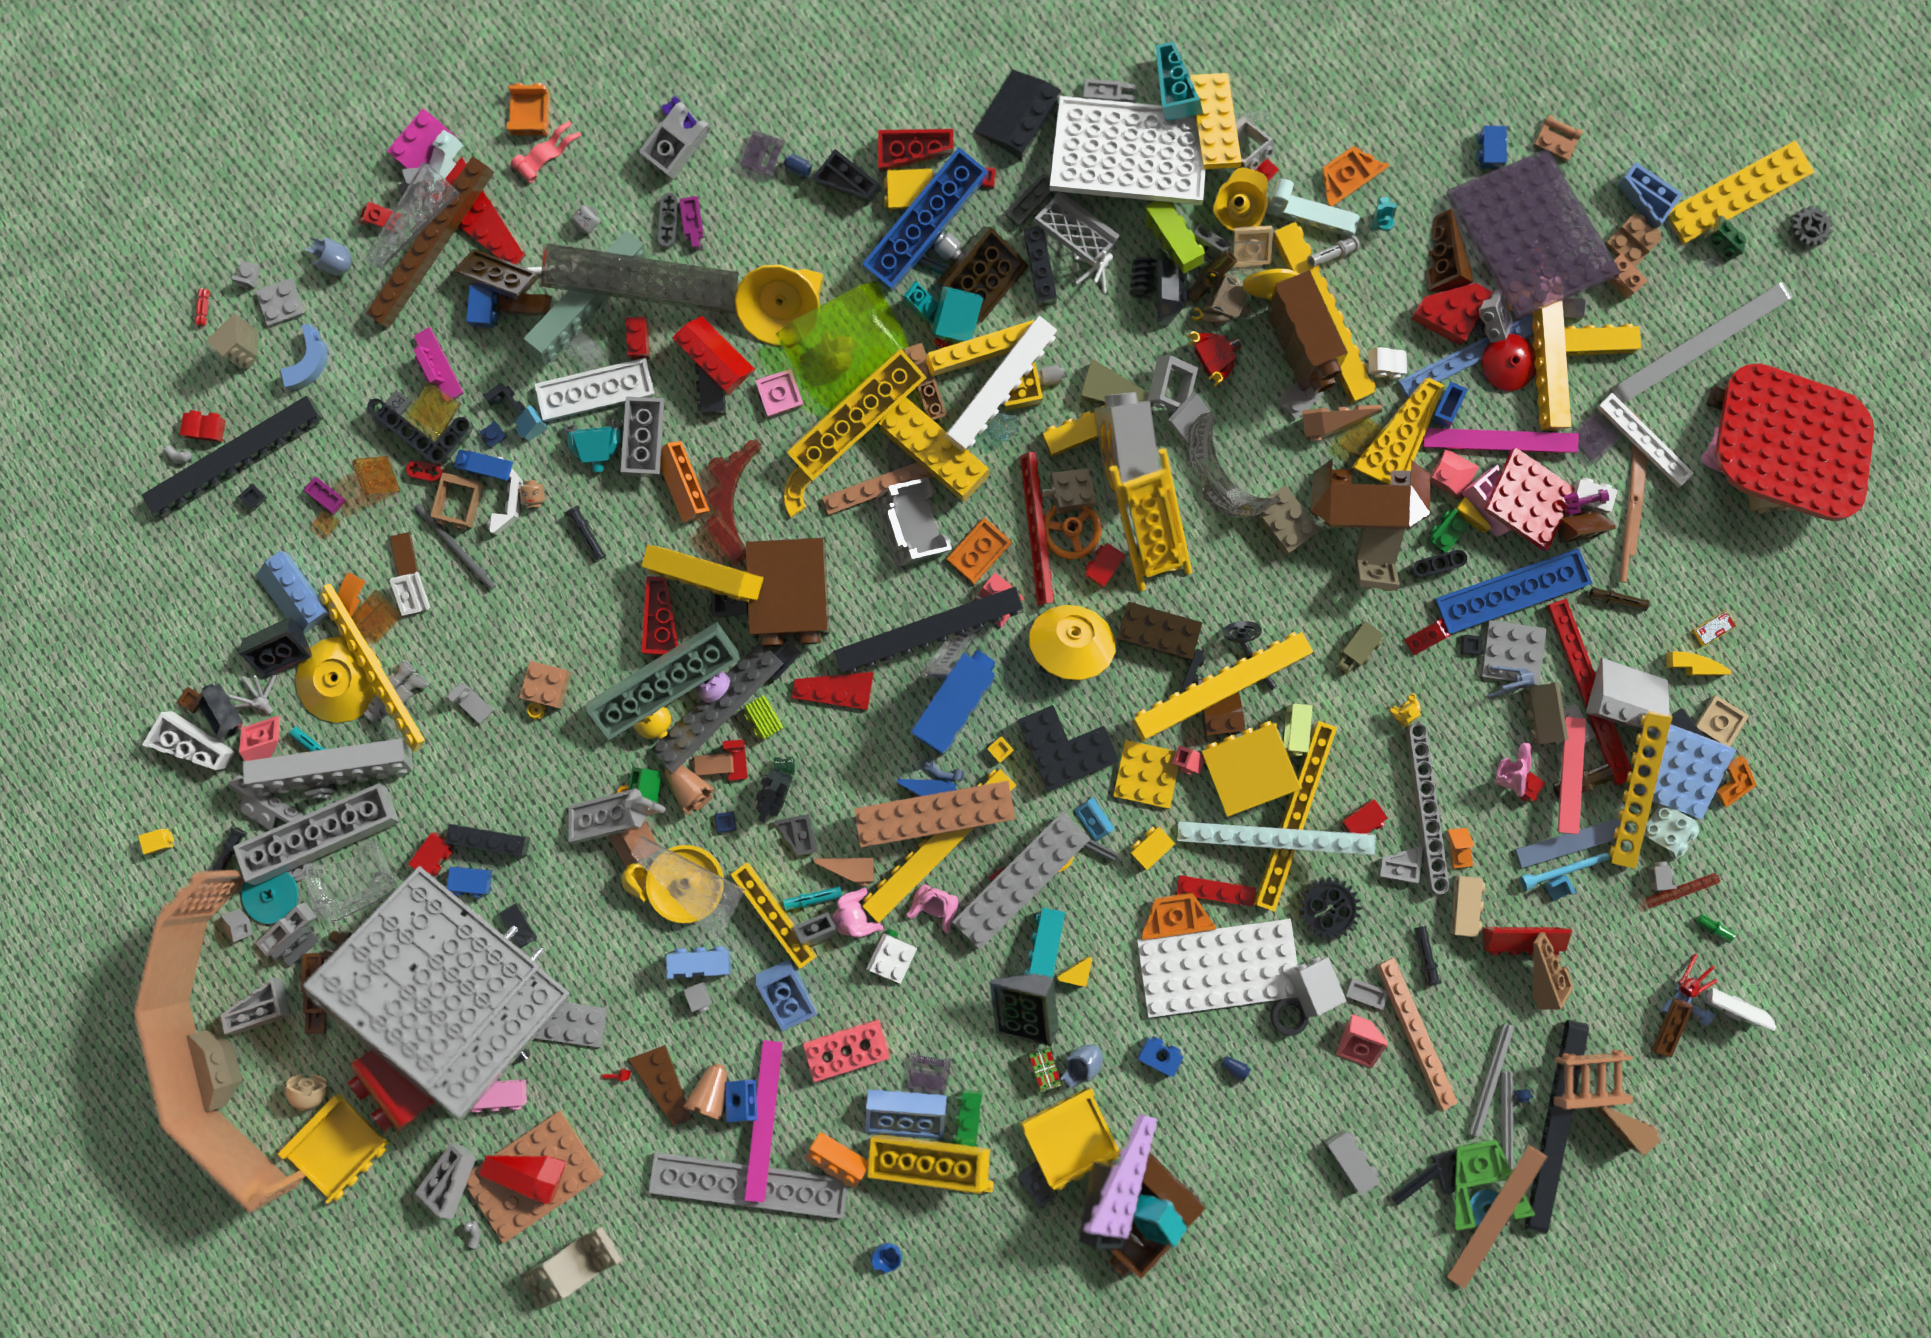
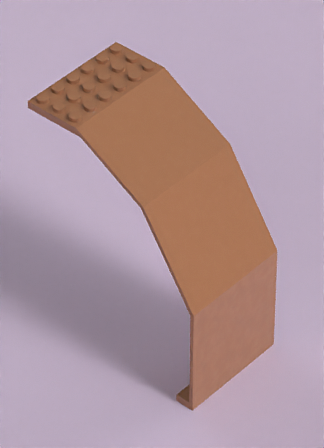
[135,870,306,1212]

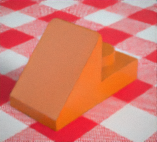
[1448,828,1474,868]

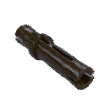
[1589,587,1650,611]

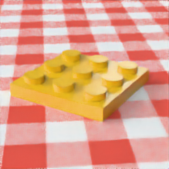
[1113,740,1179,809]

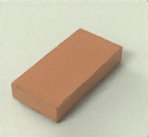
[694,753,734,775]

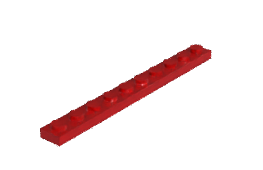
[1546,598,1632,786]

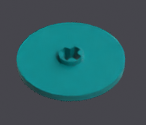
[242,872,299,924]

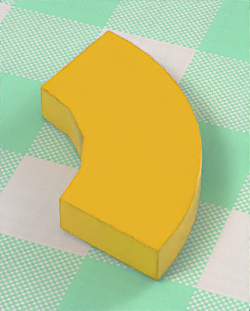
[784,467,811,518]

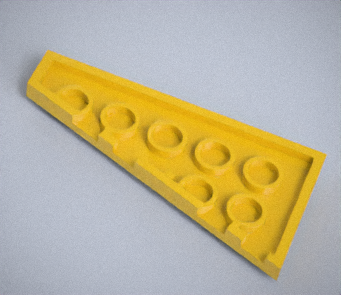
[1351,378,1444,485]

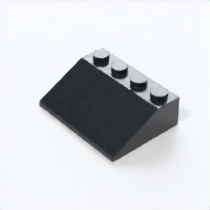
[974,69,1061,160]
[989,974,1059,1047]

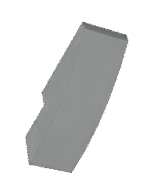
[255,902,317,958]

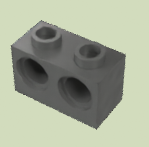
[1193,224,1231,264]

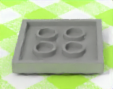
[1481,620,1547,686]

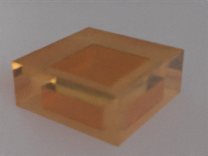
[313,509,341,536]

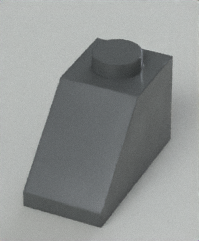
[793,912,836,945]

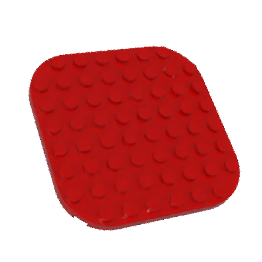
[1715,364,1874,521]

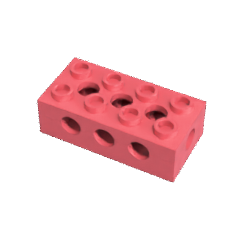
[803,1018,890,1082]

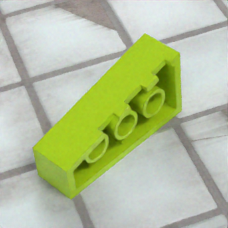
[1145,201,1205,274]

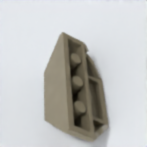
[186,1030,242,1112]

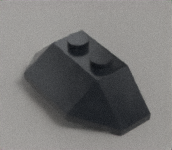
[1157,248,1187,327]

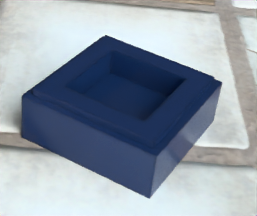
[714,811,737,833]

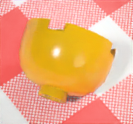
[633,706,672,740]

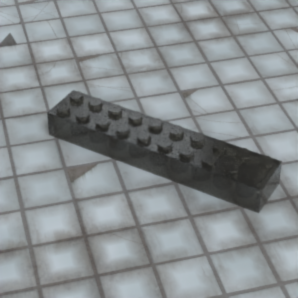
[540,243,738,313]

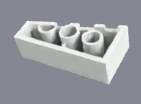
[142,711,236,770]

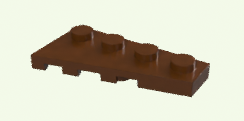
[629,1045,692,1126]

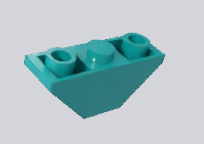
[904,281,938,326]

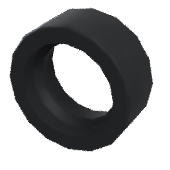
[1270,998,1309,1036]

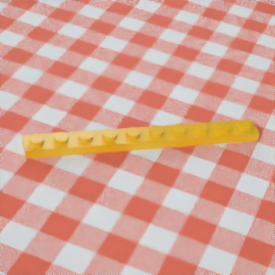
[319,584,425,752]

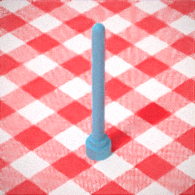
[1520,853,1610,891]

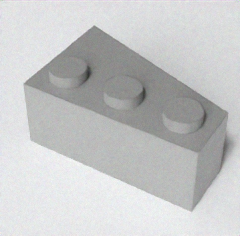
[220,977,290,1035]
[415,1144,476,1219]

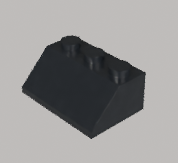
[239,617,312,679]

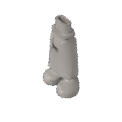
[364,659,429,723]

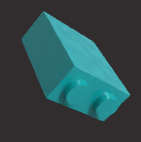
[931,286,983,343]

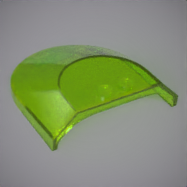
[776,281,909,410]

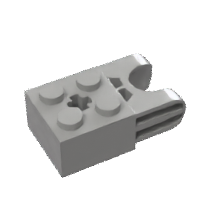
[639,102,710,179]

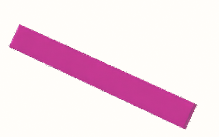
[1423,428,1579,453]
[745,1040,783,1202]

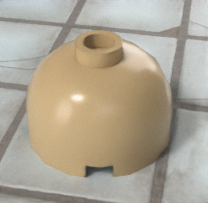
[285,1074,327,1111]

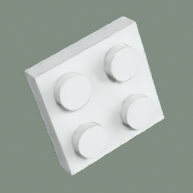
[866,933,917,984]

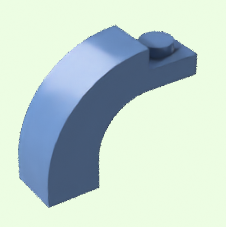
[281,324,328,391]

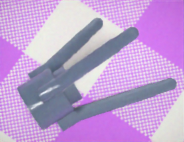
[1488,666,1534,698]

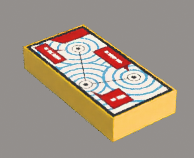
[1692,610,1737,647]

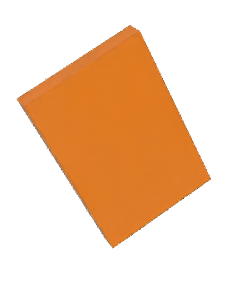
[946,517,1012,585]

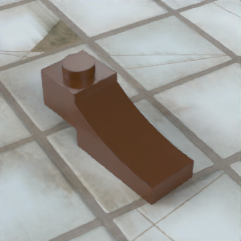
[498,294,552,317]

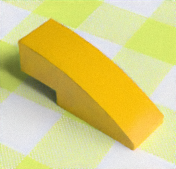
[1666,651,1731,676]

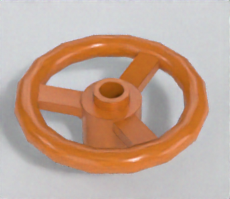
[1044,505,1102,560]

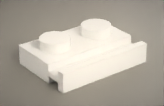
[390,572,430,616]

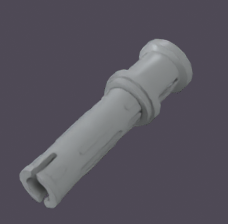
[1307,236,1360,267]

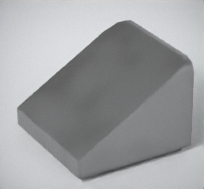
[1563,299,1587,321]

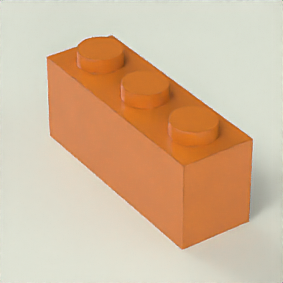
[804,1132,869,1189]

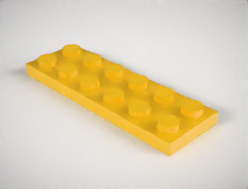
[1190,73,1242,169]

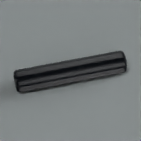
[1391,1162,1442,1205]

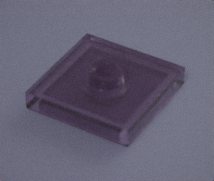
[1572,410,1622,464]

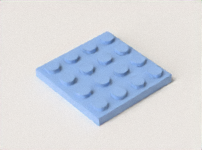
[1634,725,1736,819]

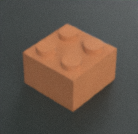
[520,661,572,709]

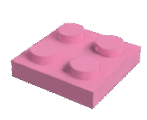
[756,369,804,418]

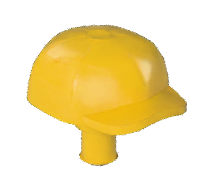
[1213,167,1268,231]

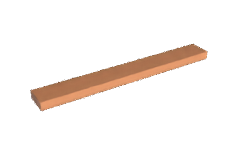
[1447,1145,1547,1289]

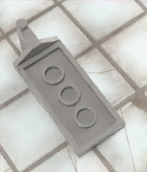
[568,789,665,844]

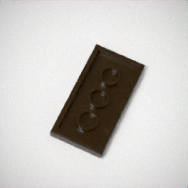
[452,249,539,301]

